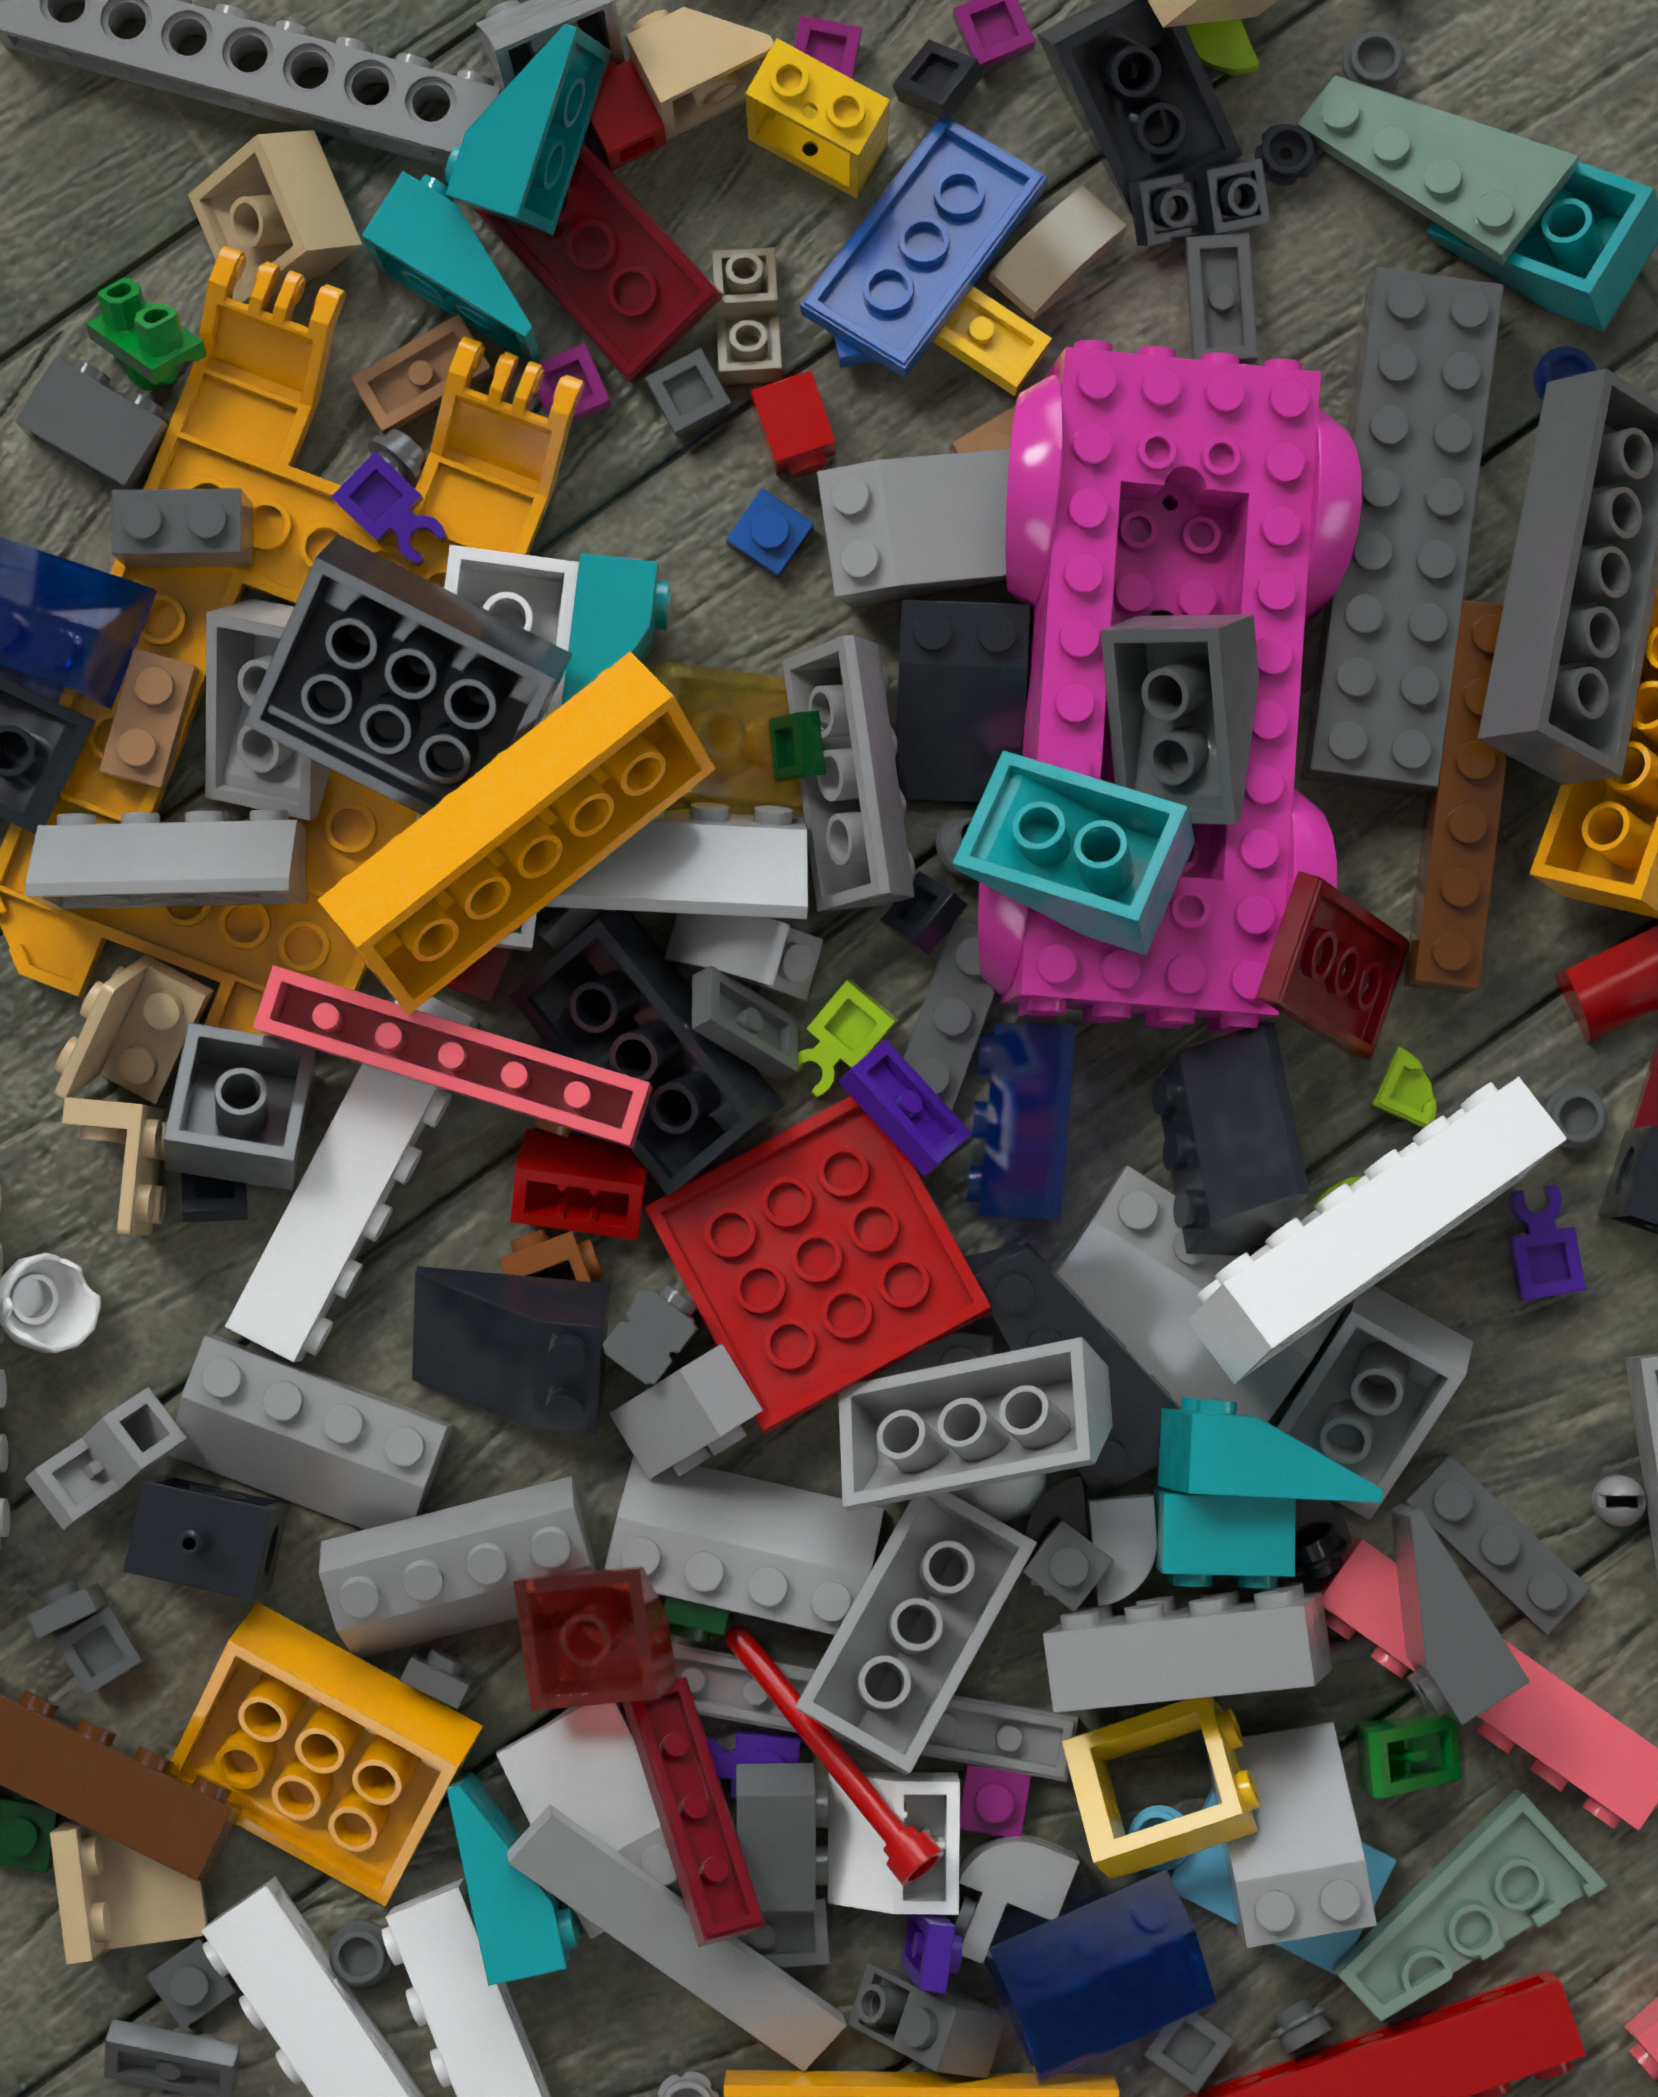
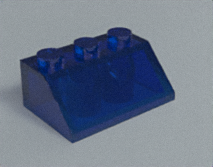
[0,537,157,709]
[966,1023,1076,1223]
[984,1869,1217,2084]

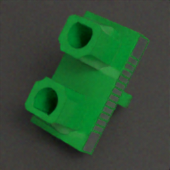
[86,278,207,391]

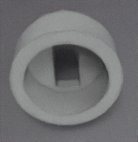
[1592,1474,1647,1527]

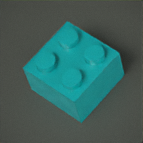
[1153,1488,1296,1588]

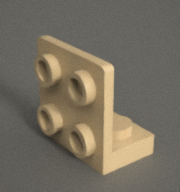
[54,954,214,1105]
[62,1097,167,1236]
[50,1821,208,1965]

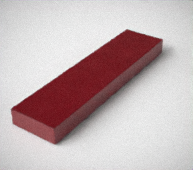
[621,1677,765,1947]

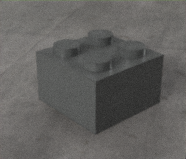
[164,1023,317,1191]

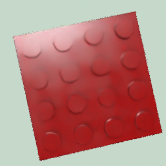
[644,1096,992,1434]

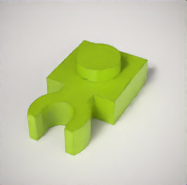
[796,979,899,1097]

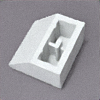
[827,1771,960,1915]

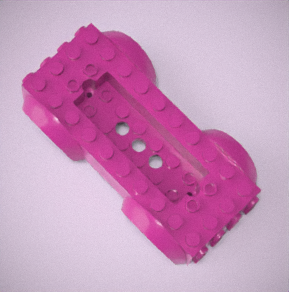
[978,340,1362,1034]

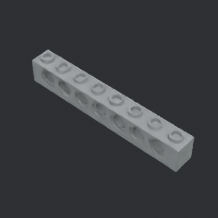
[0,0,501,167]

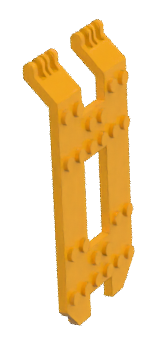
[0,246,585,1036]

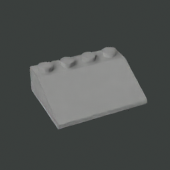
[1056,1165,1346,1423]

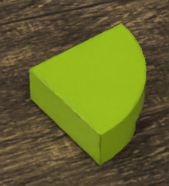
[1186,19,1260,76]
[1370,1047,1437,1129]

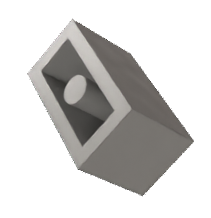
[609,1344,763,1480]

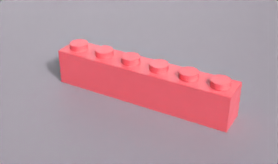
[253,965,653,1149]
[1314,1535,1658,1831]

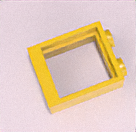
[745,38,890,199]
[1062,1697,1261,1880]

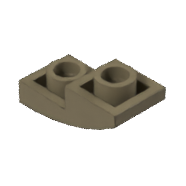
[988,185,1128,320]
[712,247,782,385]

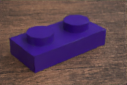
[838,1039,972,1177]
[901,1914,962,1993]

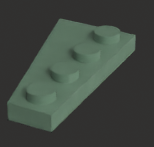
[1297,75,1579,265]
[1332,1788,1608,2021]

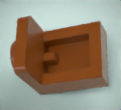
[499,1229,604,1282]

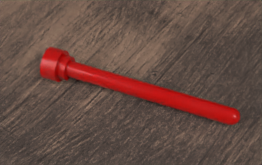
[725,1625,944,1886]

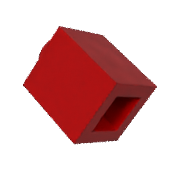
[588,59,667,171]
[751,370,836,478]

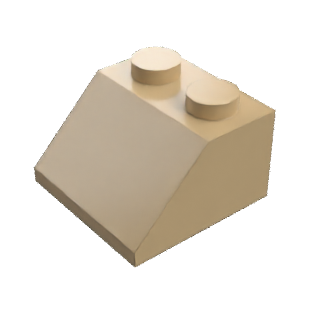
[626,7,774,140]
[188,130,362,305]

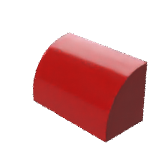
[1553,925,1658,1044]
[510,1129,649,1240]

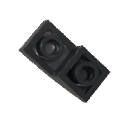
[1128,159,1270,246]

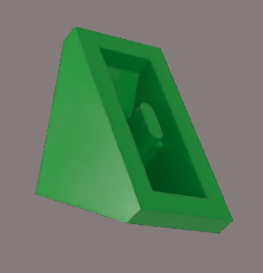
[1355,1714,1462,1798]

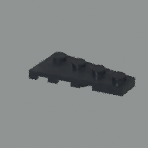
[972,1242,1181,1498]

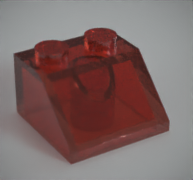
[513,1566,677,1711]

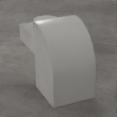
[664,913,823,1000]
[25,1387,187,1531]
[1026,1493,1157,1606]
[952,1833,1080,1964]

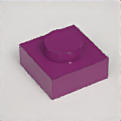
[952,0,1036,71]
[794,15,862,79]
[537,343,611,422]
[960,1764,1031,1837]

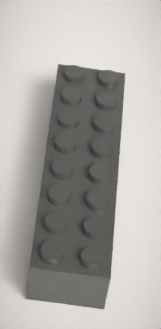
[1301,267,1504,797]

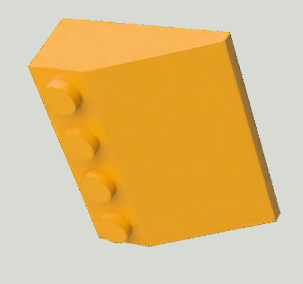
[170,1602,483,1907]

